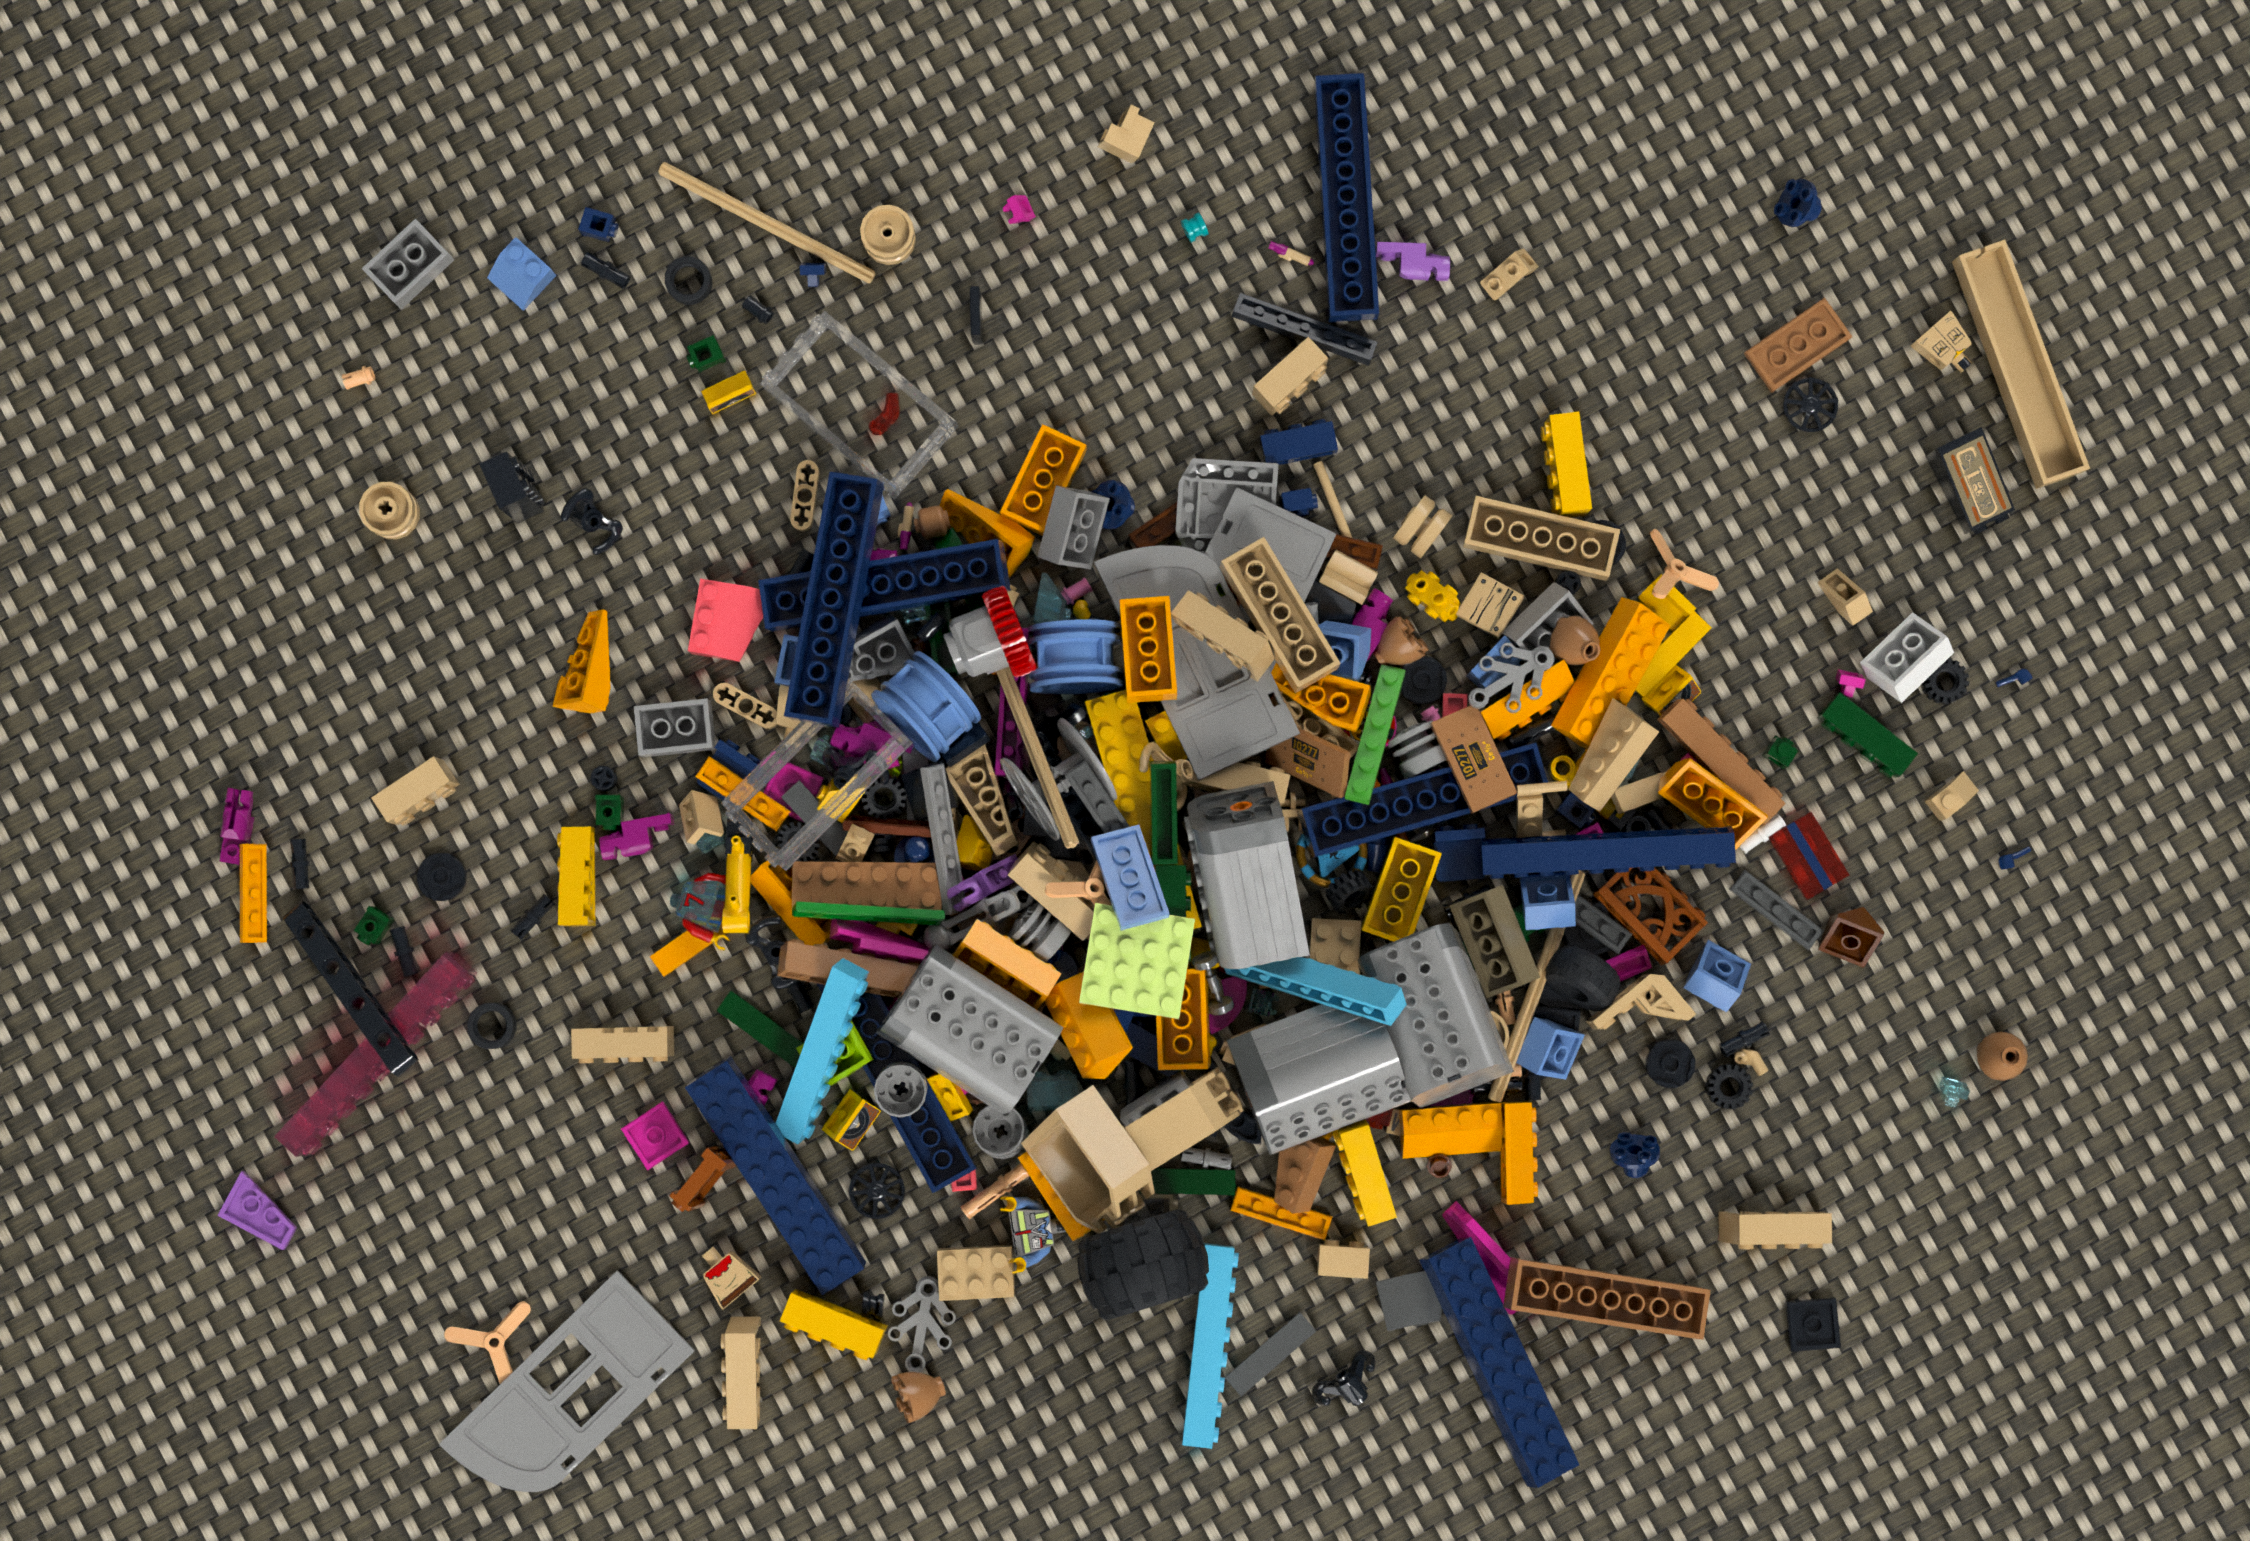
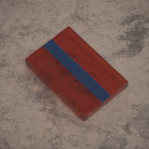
[1768,812,1849,900]

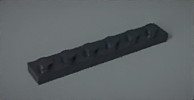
[1231,293,1377,366]

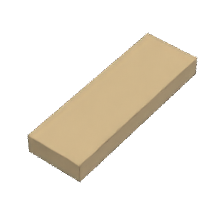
[1611,770,1668,814]

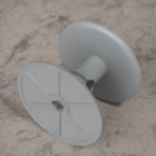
[1000,718,1117,841]

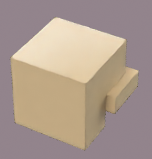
[1097,105,1155,164]

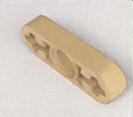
[790,460,820,532]
[713,683,777,729]

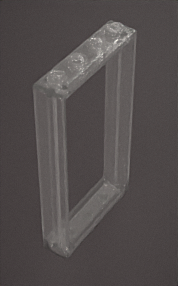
[760,311,959,500]
[721,678,913,871]

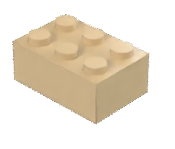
[1252,337,1328,416]
[371,756,460,826]
[937,1245,1015,1301]

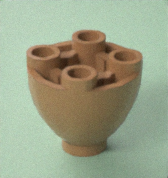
[1549,616,1600,665]
[1373,617,1429,666]
[1977,1031,2028,1081]
[891,1372,946,1423]

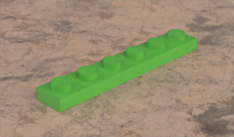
[1345,664,1405,805]

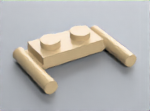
[1516,781,1568,838]

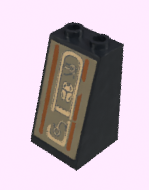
[1925,427,2015,535]

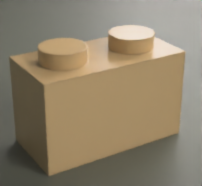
[1317,1239,1370,1279]

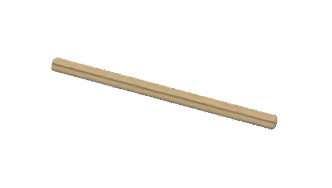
[658,162,875,283]
[996,667,1079,848]
[1488,870,1585,1103]

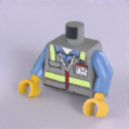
[1000,1196,1066,1274]

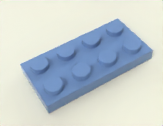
[1091,825,1170,930]

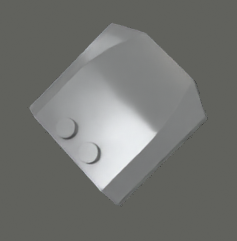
[1176,458,1278,554]

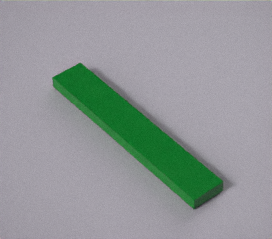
[792,901,945,925]

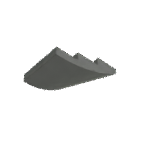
[1376,1271,1443,1331]

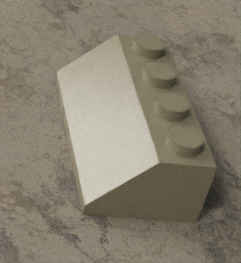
[1450,885,1540,998]

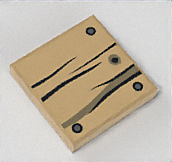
[1456,572,1524,639]

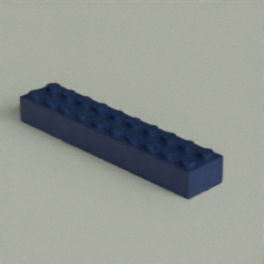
[1314,73,1379,322]
[784,472,884,727]
[758,539,1011,632]
[1297,743,1548,859]
[1482,826,1736,879]
[816,953,978,1193]
[685,1056,866,1295]
[1419,1237,1579,1488]

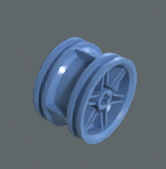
[1027,619,1123,694]
[871,651,981,762]

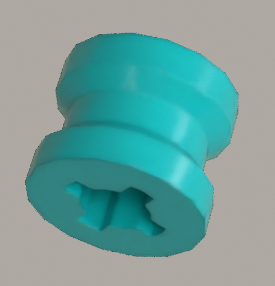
[1181,212,1209,243]

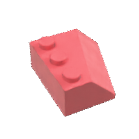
[688,579,764,662]

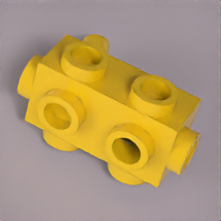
[1405,570,1461,622]

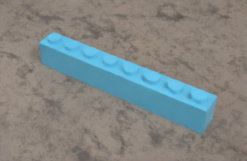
[1224,957,1407,1026]
[775,958,869,1144]
[1182,1243,1239,1449]

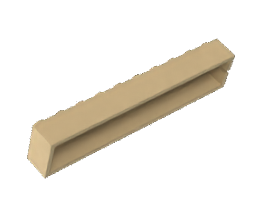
[1952,240,2090,489]

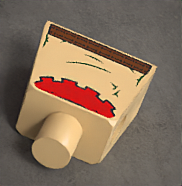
[702,1246,762,1310]

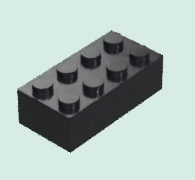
[479,451,545,523]

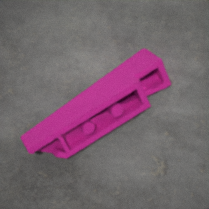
[829,919,929,963]
[1442,1201,1517,1315]

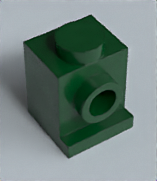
[686,335,726,372]
[1762,735,1798,769]
[595,795,624,831]
[354,906,395,946]

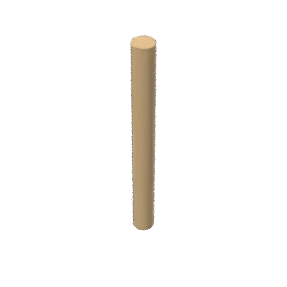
[1313,461,1353,538]

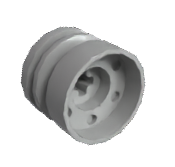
[1388,720,1446,779]
[1007,901,1071,963]
[874,1061,928,1117]
[972,1106,1028,1159]

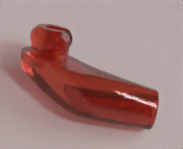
[869,393,900,436]

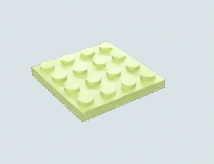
[1079,903,1195,1019]

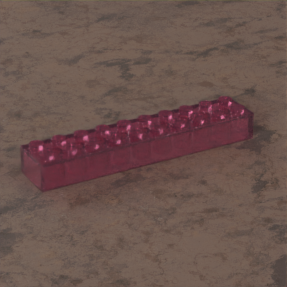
[274,952,478,1157]

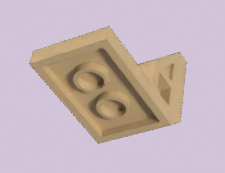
[1308,918,1361,1002]
[1586,974,1696,1030]

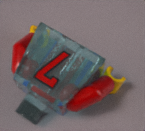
[670,873,730,951]

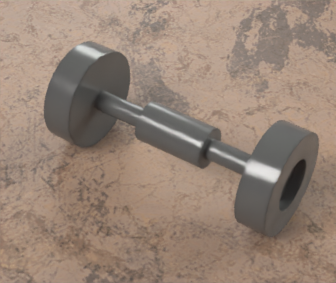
[1192,951,1234,1015]

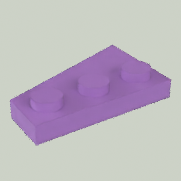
[218,1171,297,1250]

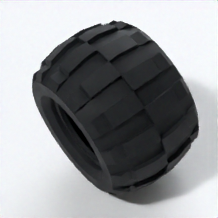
[1077,1209,1209,1320]

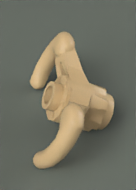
[1139,742,1193,811]

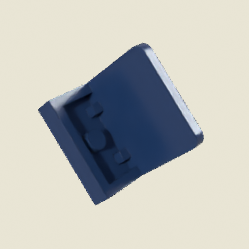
[697,739,764,808]
[1432,824,1485,882]

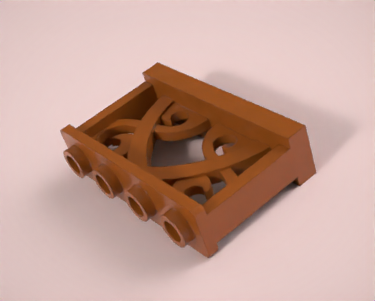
[1593,867,1708,966]
[669,1145,736,1212]

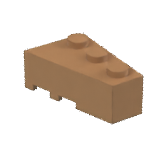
[1274,1136,1336,1214]

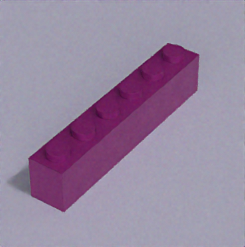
[995,628,1031,777]

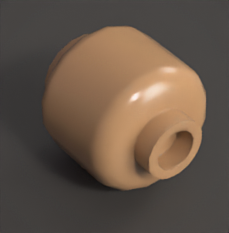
[914,505,951,540]

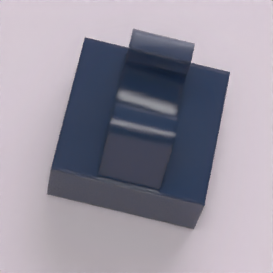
[800,263,826,287]

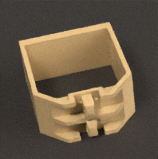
[1122,1067,1245,1171]
[1021,1085,1155,1234]

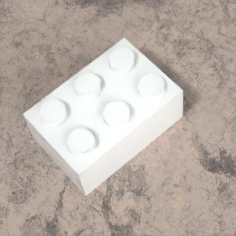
[1860,612,1954,703]

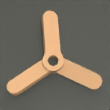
[1650,529,1719,599]
[1045,860,1112,906]
[444,1301,531,1384]

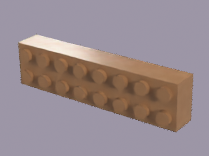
[1503,1257,1711,1340]

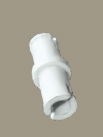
[1739,813,1786,854]

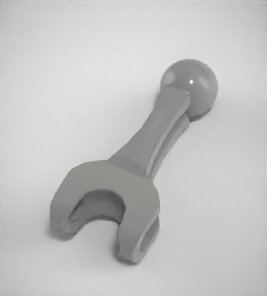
[923,886,1037,951]

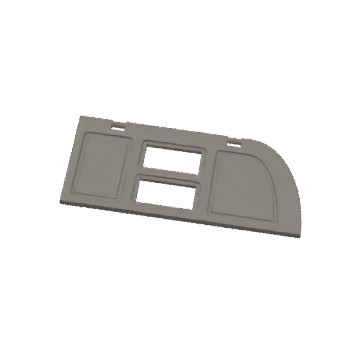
[1174,487,1336,707]
[1094,545,1300,781]
[439,1270,695,1492]

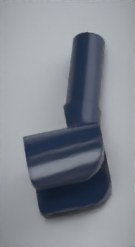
[1995,669,2033,687]
[1999,846,2031,870]

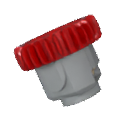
[943,586,1036,678]

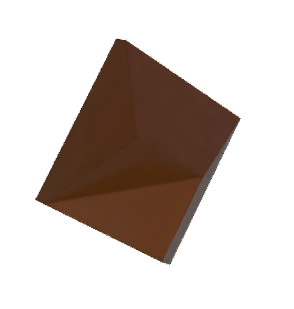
[1818,907,1884,968]

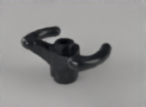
[560,488,623,555]
[823,747,889,792]
[745,915,800,989]
[1312,1350,1376,1406]

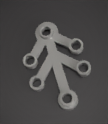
[1468,643,1554,713]
[888,1276,956,1372]

